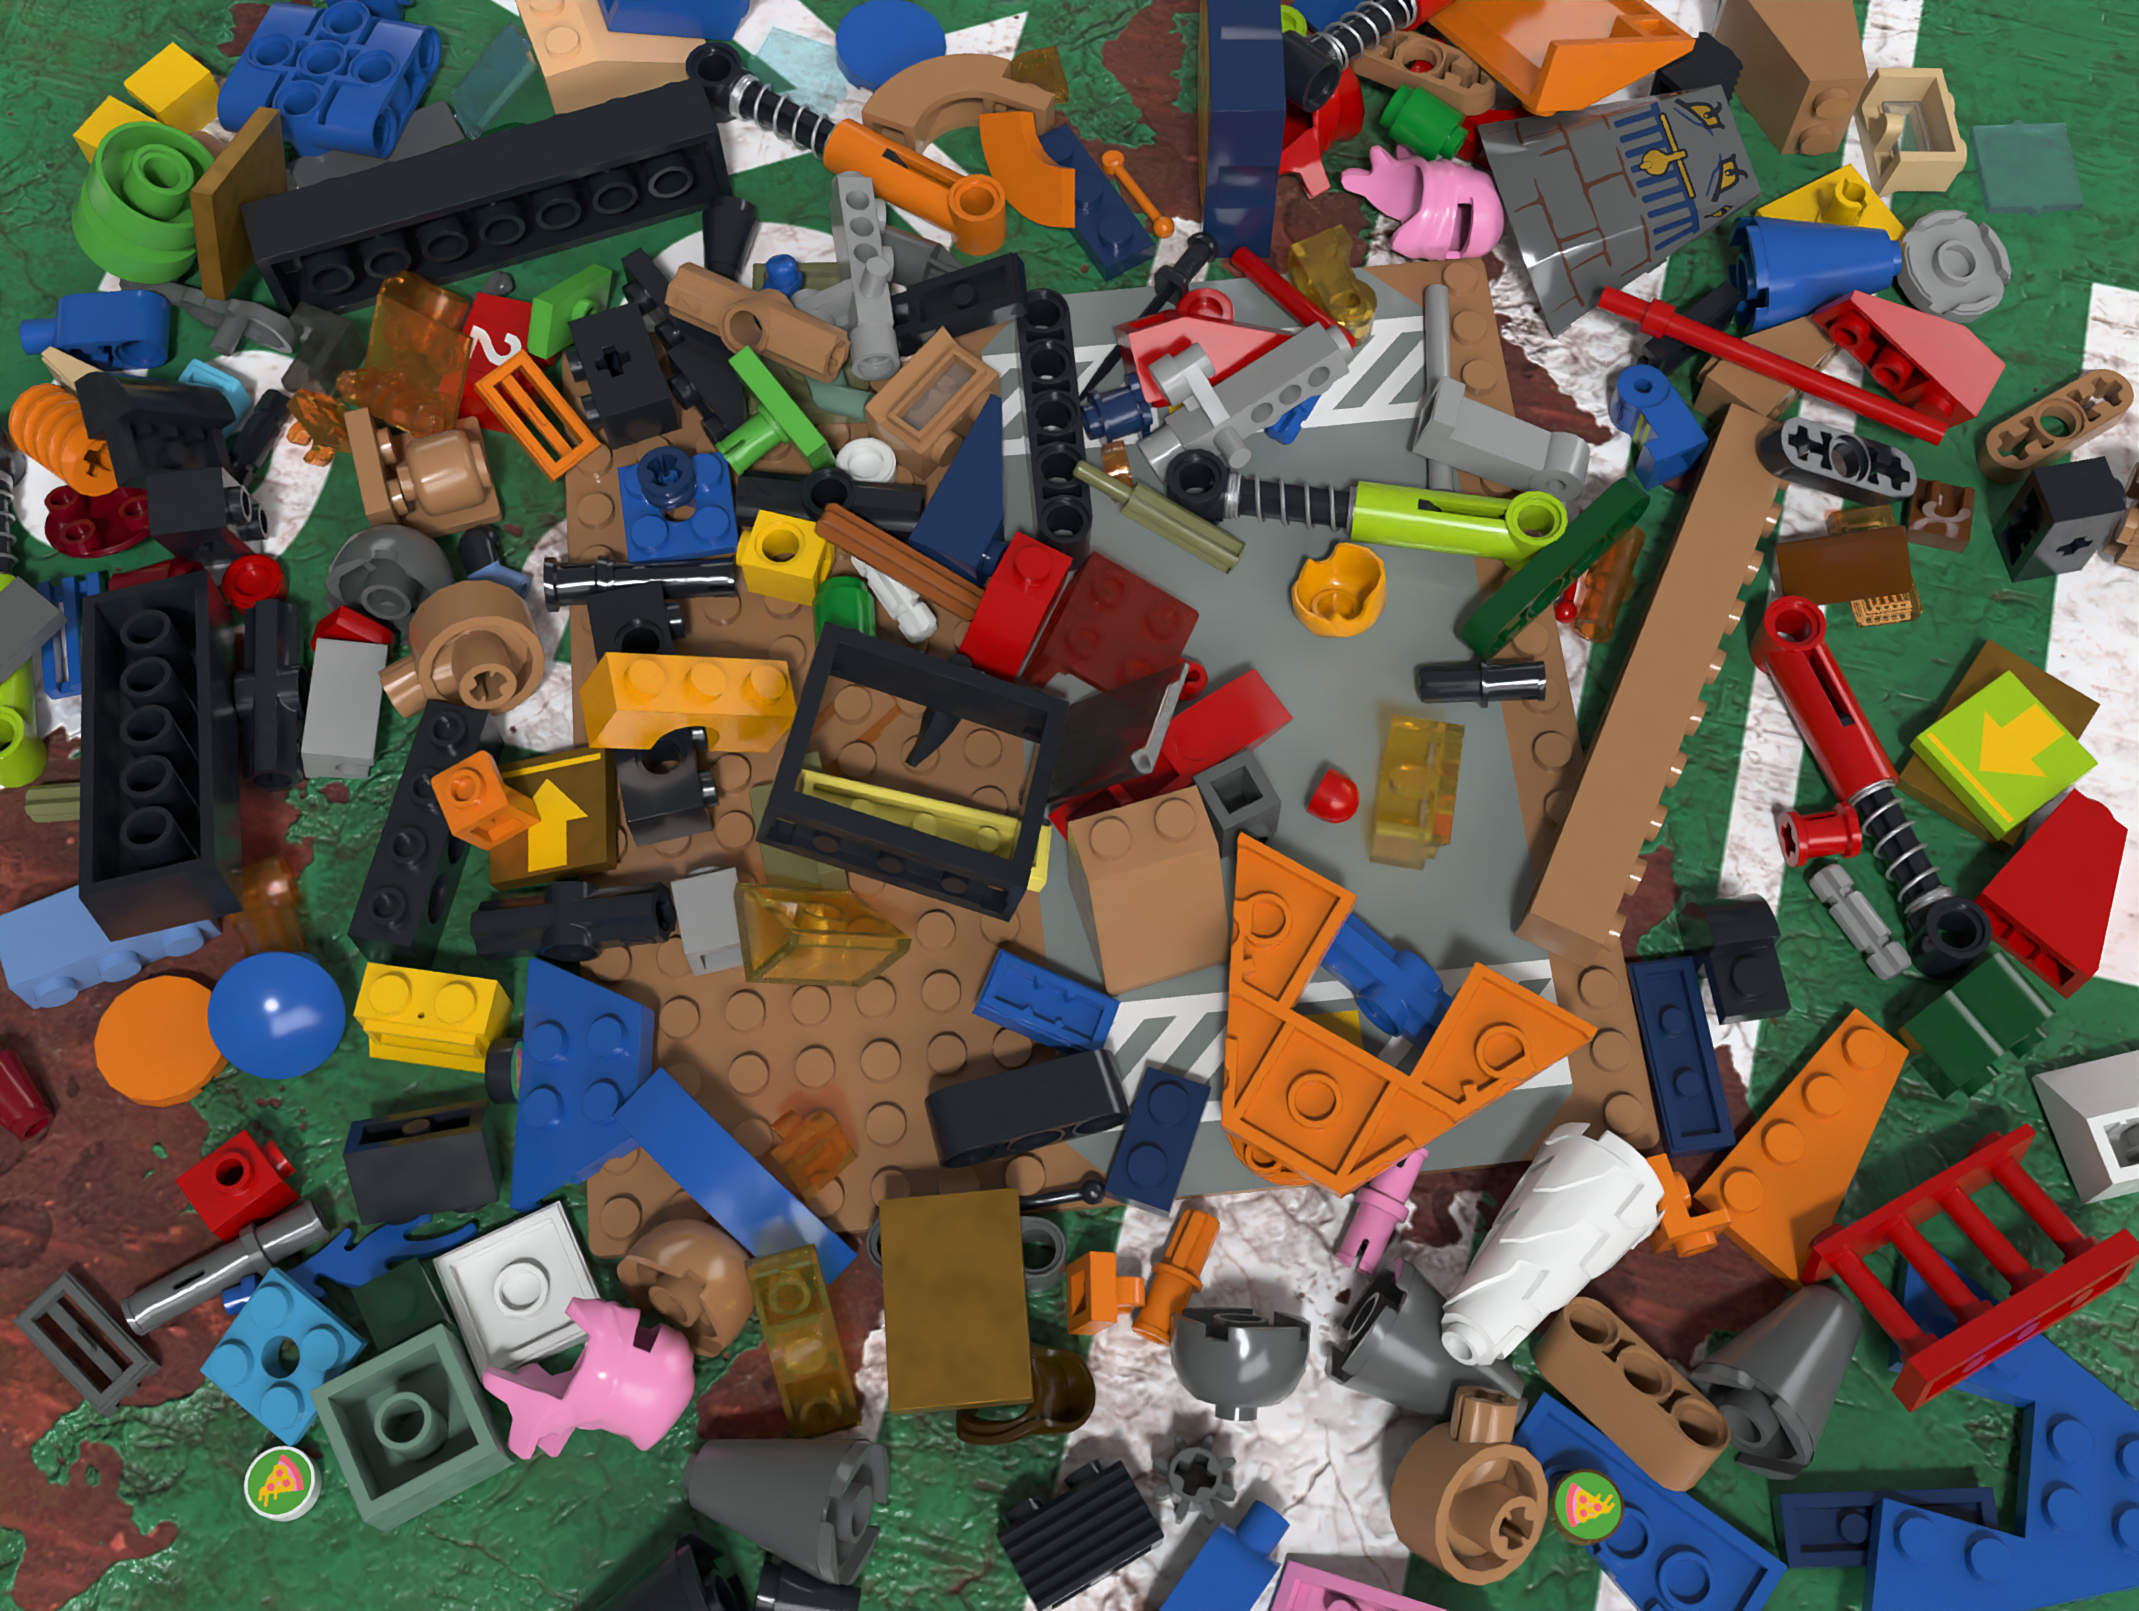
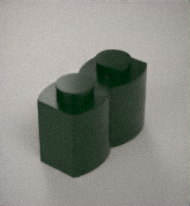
[1892,950,2057,1100]

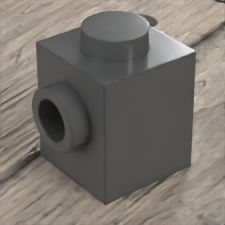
[1191,749,1281,859]

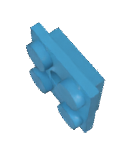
[199,1267,369,1447]

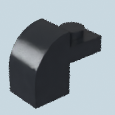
[1677,893,1791,1025]

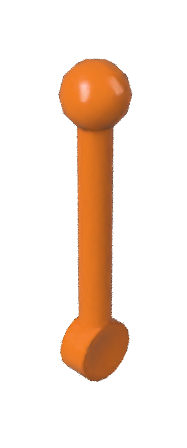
[1102,150,1175,239]

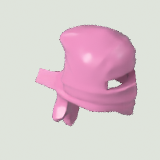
[1339,144,1508,262]
[480,1297,696,1460]

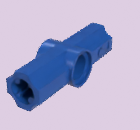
[1320,913,1454,1053]

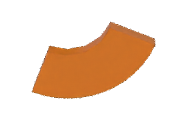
[979,111,1075,228]

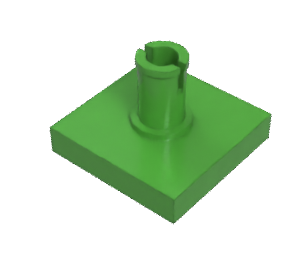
[715,345,837,476]

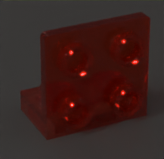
[1020,551,1199,716]

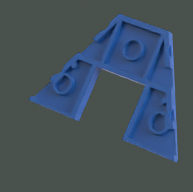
[1862,1249,2139,1611]

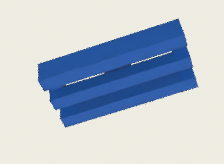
[37,572,107,700]

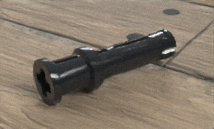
[543,555,736,613]

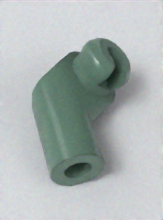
[804,367,875,422]

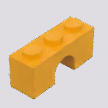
[579,652,796,753]

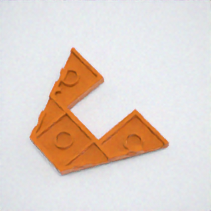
[1221,832,1598,1199]

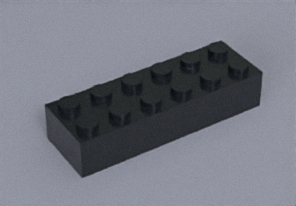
[78,569,244,942]

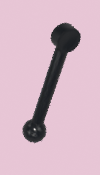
[1019,1178,1106,1211]

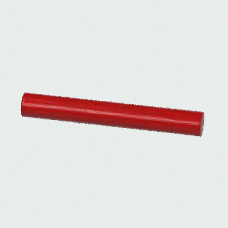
[1231,246,1356,349]

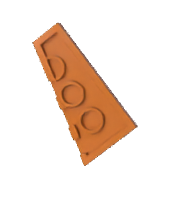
[1691,1008,1909,1293]

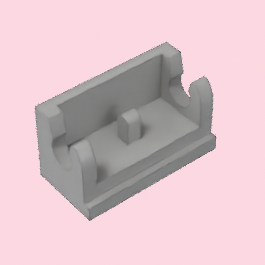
[301,638,389,779]

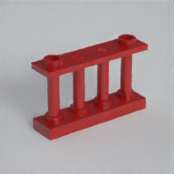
[1799,1123,2139,1413]

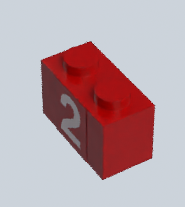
[439,292,558,434]

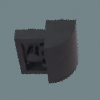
[74,371,236,489]

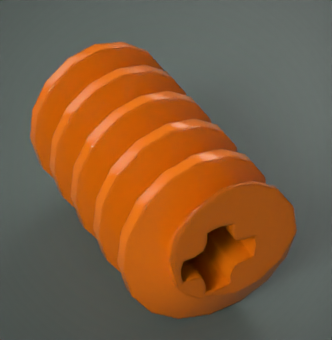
[8,383,118,497]

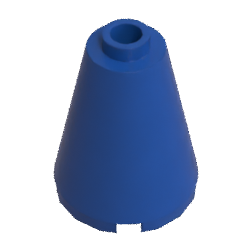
[1728,215,1902,336]

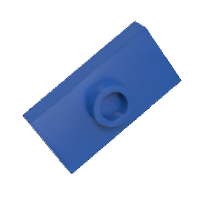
[972,949,1121,1056]

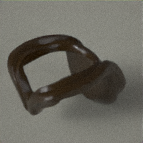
[955,1341,1096,1446]

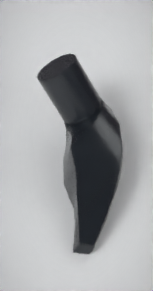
[905,654,972,767]

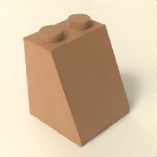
[1710,0,1869,156]
[1068,785,1231,997]

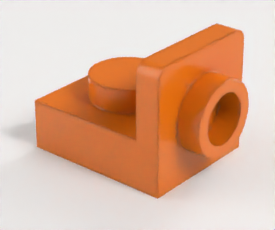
[431,750,541,851]
[1645,1153,1732,1258]

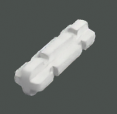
[851,556,937,644]

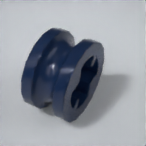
[637,446,697,510]

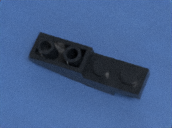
[621,247,749,451]

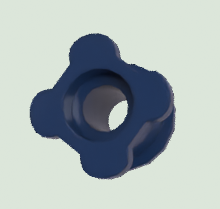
[1080,372,1153,449]

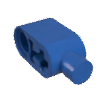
[20,290,171,372]
[1159,1499,1290,1611]

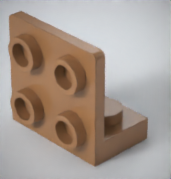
[343,407,502,539]

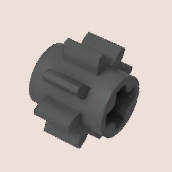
[1152,1435,1237,1525]

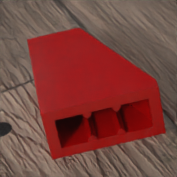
[1973,788,2128,1000]

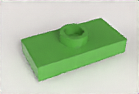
[527,264,612,360]

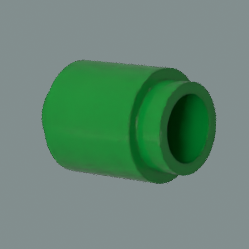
[1379,83,1469,161]
[812,576,877,648]

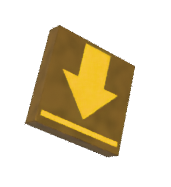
[489,746,617,891]

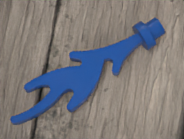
[222,1214,479,1316]

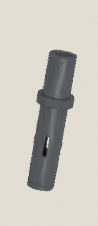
[120,1198,332,1336]

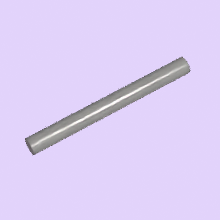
[1425,284,1454,492]

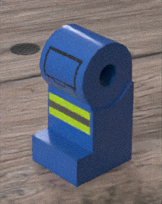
[1609,364,1709,490]

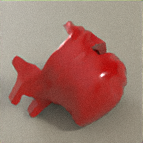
[1278,63,1365,200]

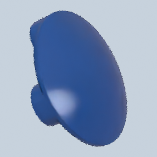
[208,951,346,1079]

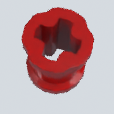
[1778,802,1862,867]

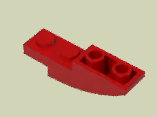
[1048,669,1293,843]

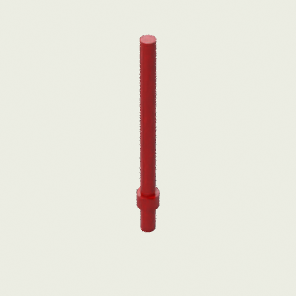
[1597,285,1948,446]

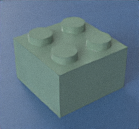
[309,1323,516,1533]

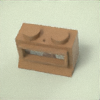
[864,326,1001,481]

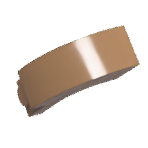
[861,53,1055,154]

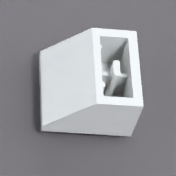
[2031,1050,2139,1205]

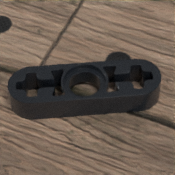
[1760,417,1917,508]

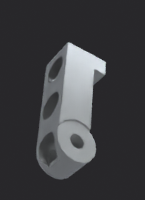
[1412,375,1591,502]

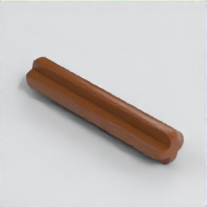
[814,503,985,622]

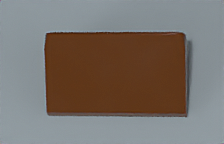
[1775,525,1913,606]

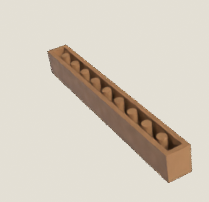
[1514,403,1791,967]

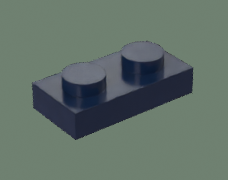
[1104,1067,1211,1218]

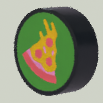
[485,1038,524,1105]

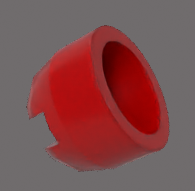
[1306,767,1360,824]

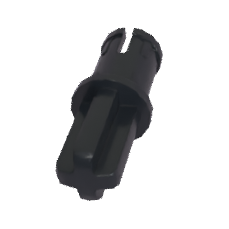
[1418,658,1546,708]

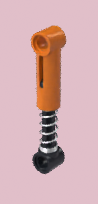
[686,42,1007,256]

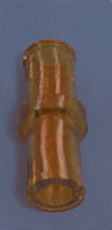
[1574,525,1645,643]

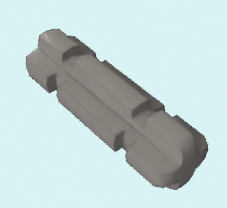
[1809,863,1911,981]

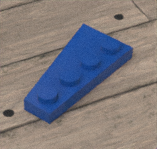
[1512,1392,1788,1611]

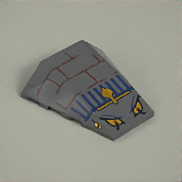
[1477,84,1762,339]

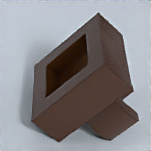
[1903,478,1976,553]

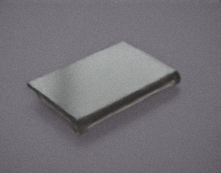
[1018,662,1190,807]

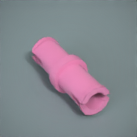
[1334,1147,1430,1277]

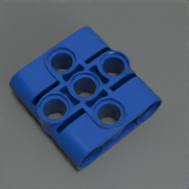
[217,0,441,159]

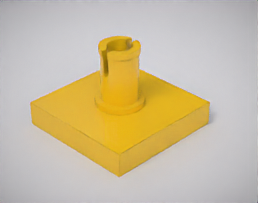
[1755,163,1907,242]

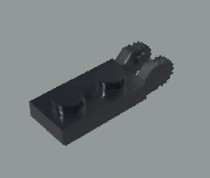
[890,252,1029,359]

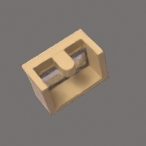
[1853,67,1967,198]

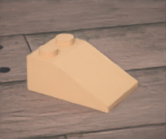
[515,0,706,115]

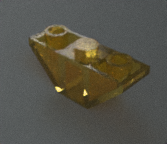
[744,1243,862,1439]

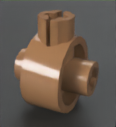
[378,580,546,719]
[1390,1386,1548,1586]

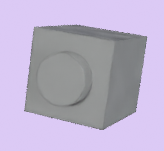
[670,866,758,977]

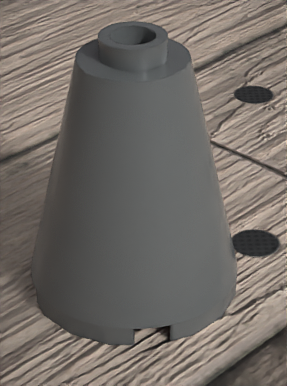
[1324,1256,1528,1427]
[1687,1284,1863,1480]
[683,1438,890,1586]

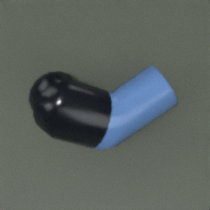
[458,524,531,600]

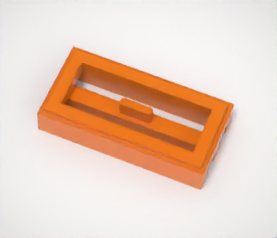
[474,349,601,484]

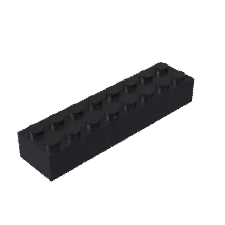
[240,76,732,327]

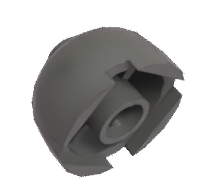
[324,524,455,645]
[1169,1307,1311,1421]

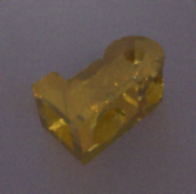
[1286,224,1377,347]

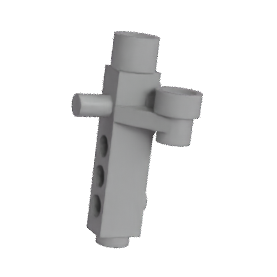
[790,171,900,381]
[1136,321,1354,484]

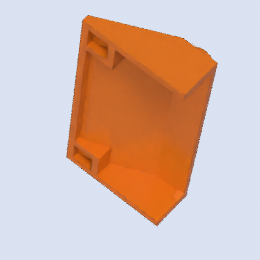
[1427,0,1696,117]

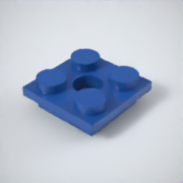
[617,452,739,563]

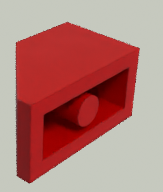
[957,531,1073,683]

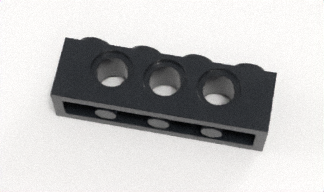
[585,580,720,847]
[347,700,505,971]

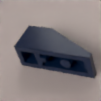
[908,394,1009,589]

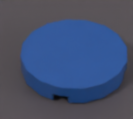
[835,0,947,94]

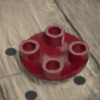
[44,485,150,558]

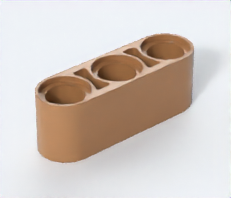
[1533,1296,1731,1491]

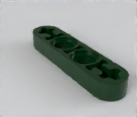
[1459,477,1650,660]

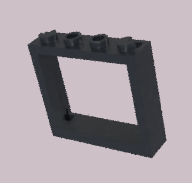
[755,621,1070,922]

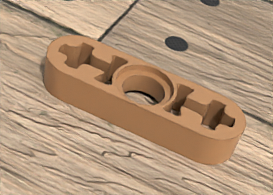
[1349,28,1497,116]
[1977,369,2134,484]

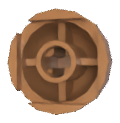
[617,1218,758,1358]

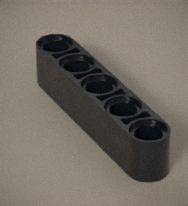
[1015,288,1093,572]

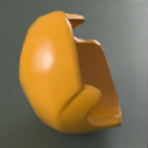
[1291,542,1387,638]

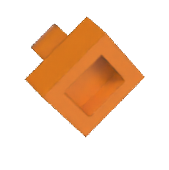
[1066,1251,1145,1336]

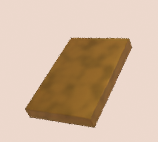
[189,106,288,301]
[1895,639,2101,854]
[879,1188,1034,1415]

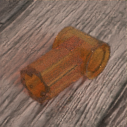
[378,270,470,359]
[227,853,310,957]

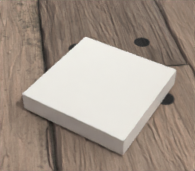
[432,1201,602,1385]

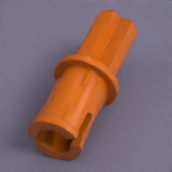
[1131,1209,1220,1347]

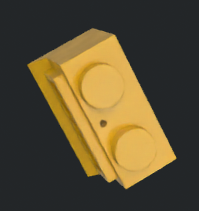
[353,962,514,1074]

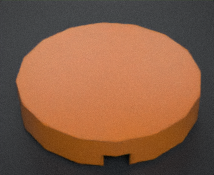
[94,975,228,1108]

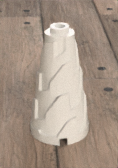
[1441,1122,1667,1366]

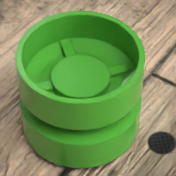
[72,121,215,284]

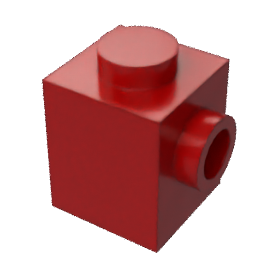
[175,1129,301,1243]

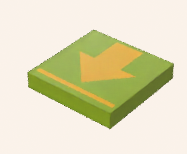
[1910,670,2099,841]

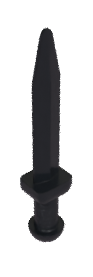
[1079,232,1219,402]

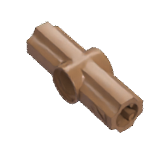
[664,262,851,384]

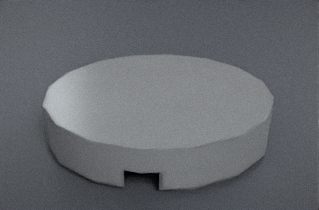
[1897,210,2011,324]

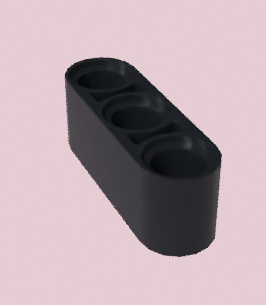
[924,1049,1131,1169]

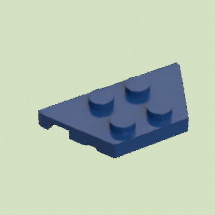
[510,958,655,1214]

